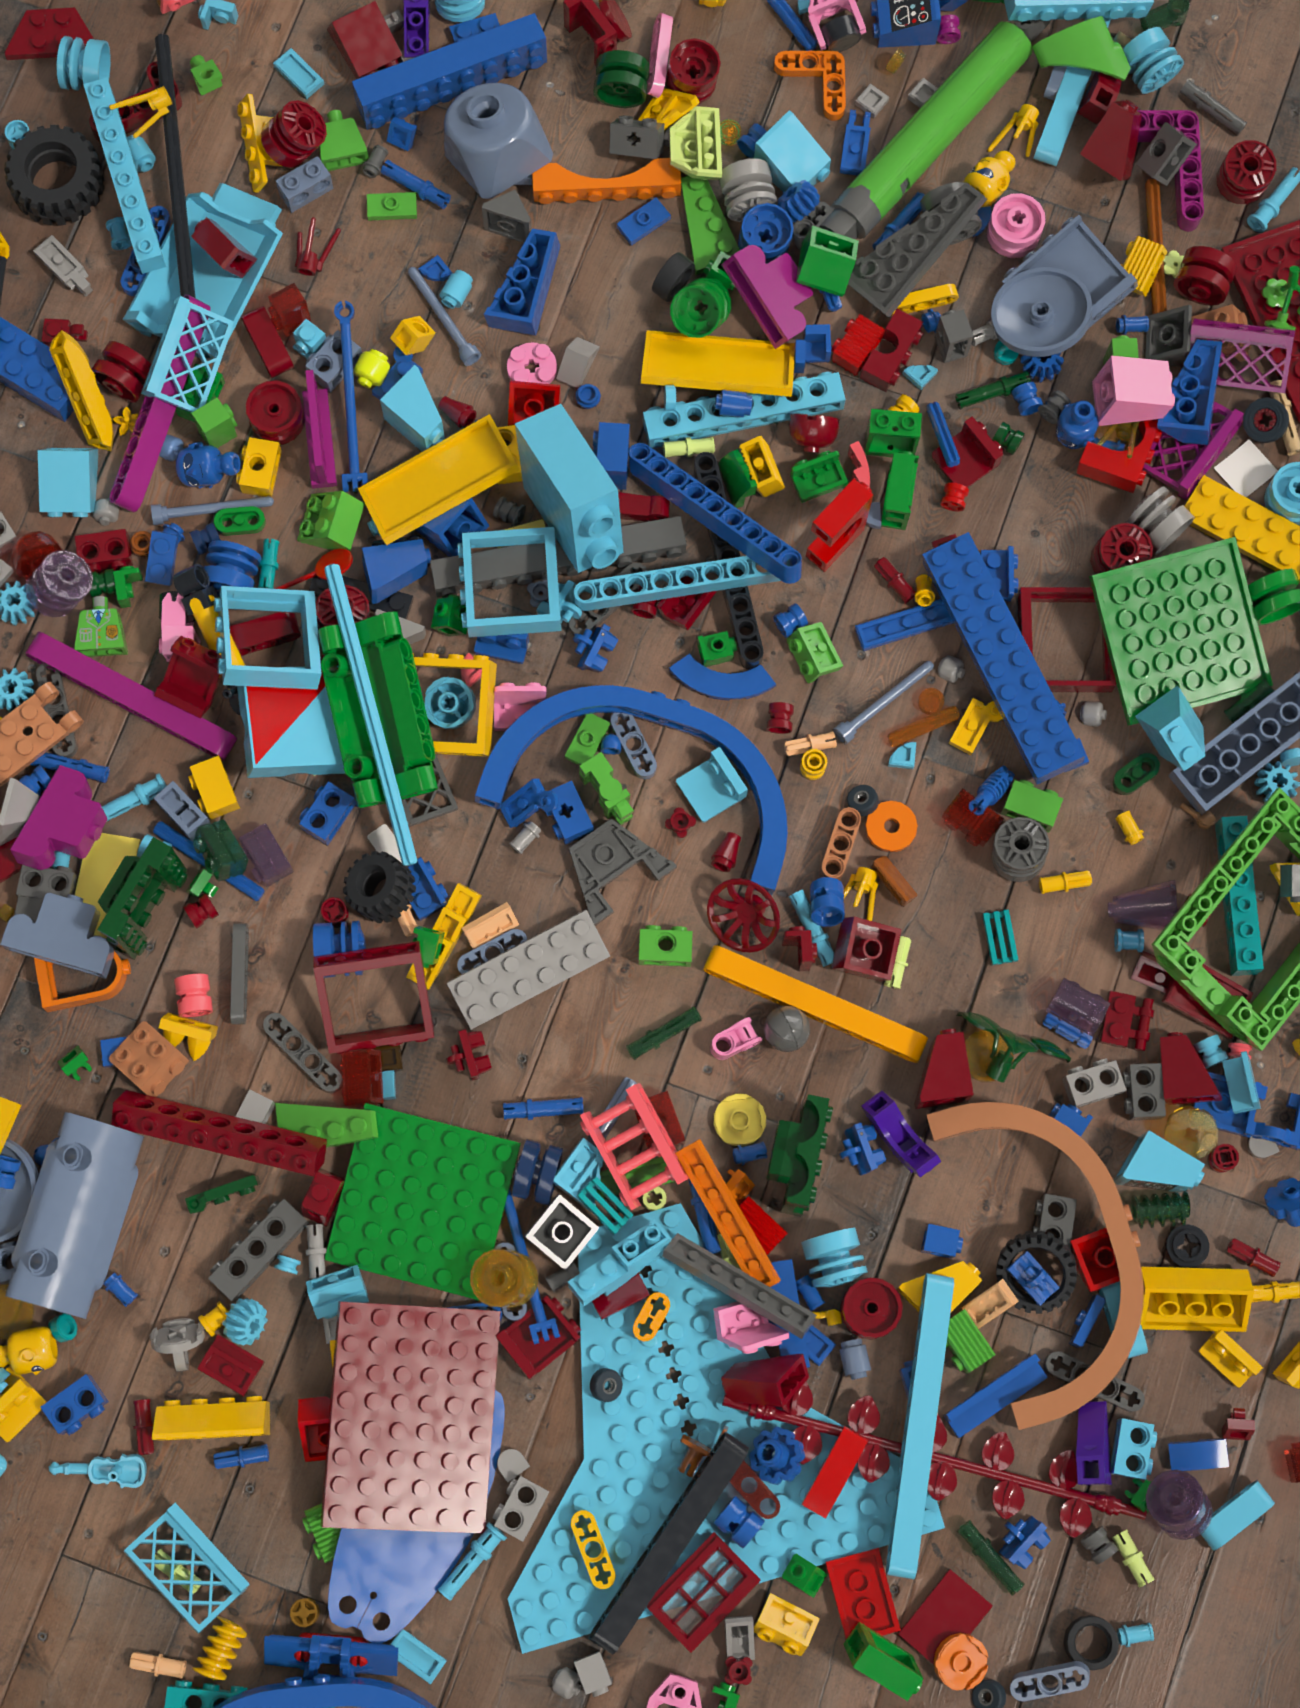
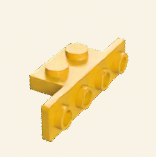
[237,94,282,193]

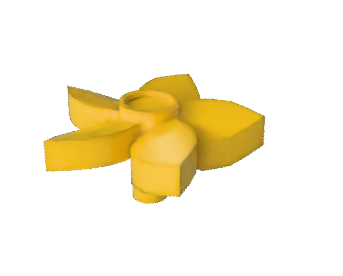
[113,407,139,436]

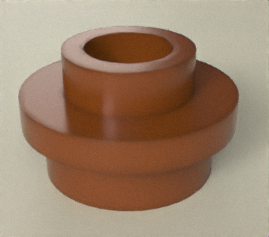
[130,531,151,556]

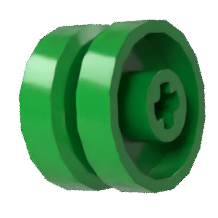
[1248,568,1300,626]

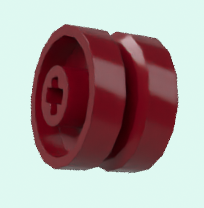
[1173,246,1237,306]
[91,341,152,403]
[246,380,305,445]
[840,1277,903,1340]

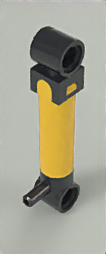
[173,564,245,715]

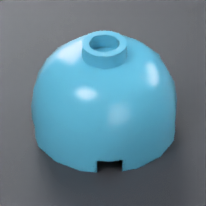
[424,677,476,729]

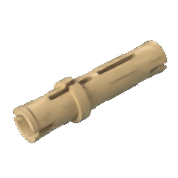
[1269,380,1300,456]

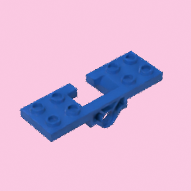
[1189,1072,1300,1151]

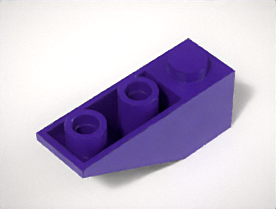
[404,0,430,58]
[1076,1401,1112,1486]

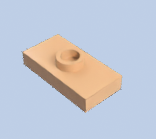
[462,902,519,950]
[961,1279,1019,1329]

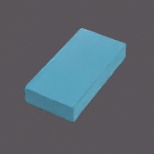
[273,48,324,99]
[391,1629,447,1685]

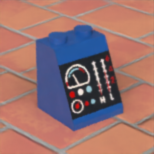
[870,0,941,48]

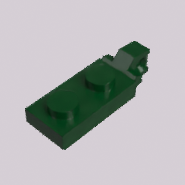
[185,1175,261,1214]

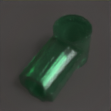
[1139,0,1190,31]

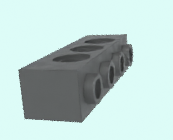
[208,1199,310,1302]

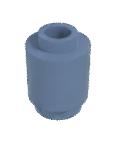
[839,1338,871,1380]

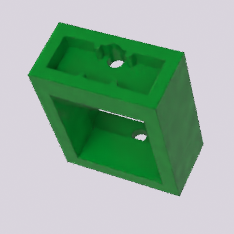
[864,409,922,457]
[843,1622,924,1701]

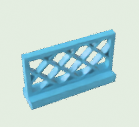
[141,296,235,413]
[124,1503,250,1634]

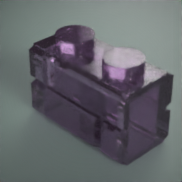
[238,823,294,887]
[1046,978,1111,1036]

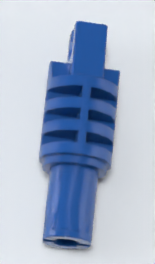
[969,765,1015,815]

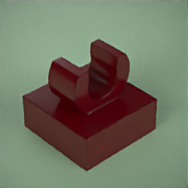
[1222,1408,1255,1440]

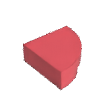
[461,653,482,687]

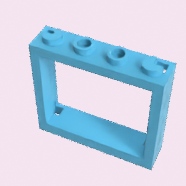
[458,527,561,637]
[214,586,321,689]

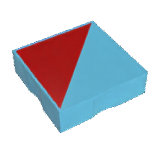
[237,665,345,778]

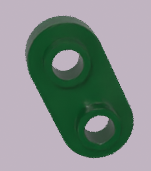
[1113,753,1160,795]

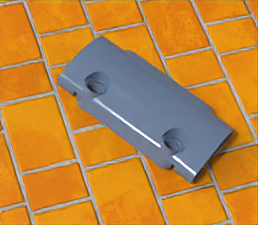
[5,1112,144,1319]

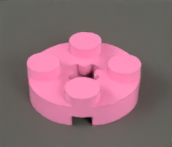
[507,343,557,384]

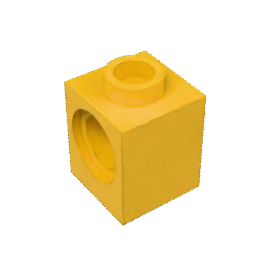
[390,316,436,356]

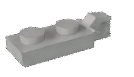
[33,235,93,297]

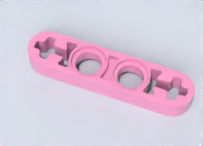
[647,13,673,98]

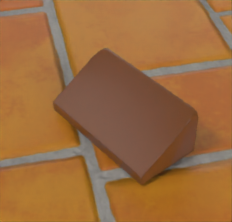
[871,856,917,907]

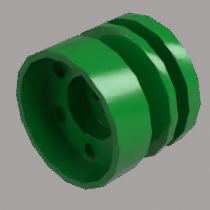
[670,278,731,338]

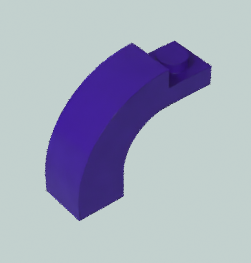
[861,1091,941,1177]

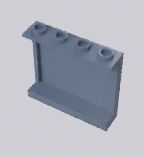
[1002,215,1138,329]

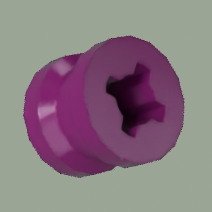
[937,14,961,44]

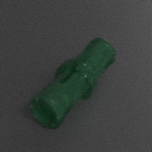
[1224,679,1274,723]

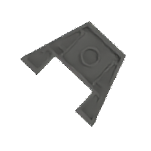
[569,819,677,926]

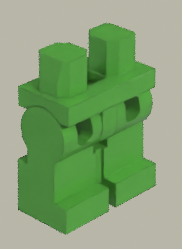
[579,752,634,825]

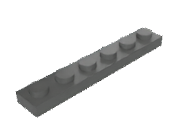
[662,1233,817,1339]

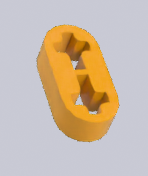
[633,1292,670,1342]

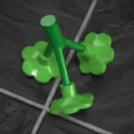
[1262,266,1300,330]

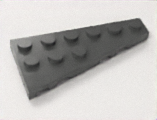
[848,182,987,318]

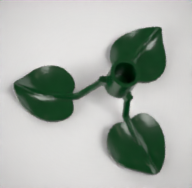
[956,1012,1071,1083]

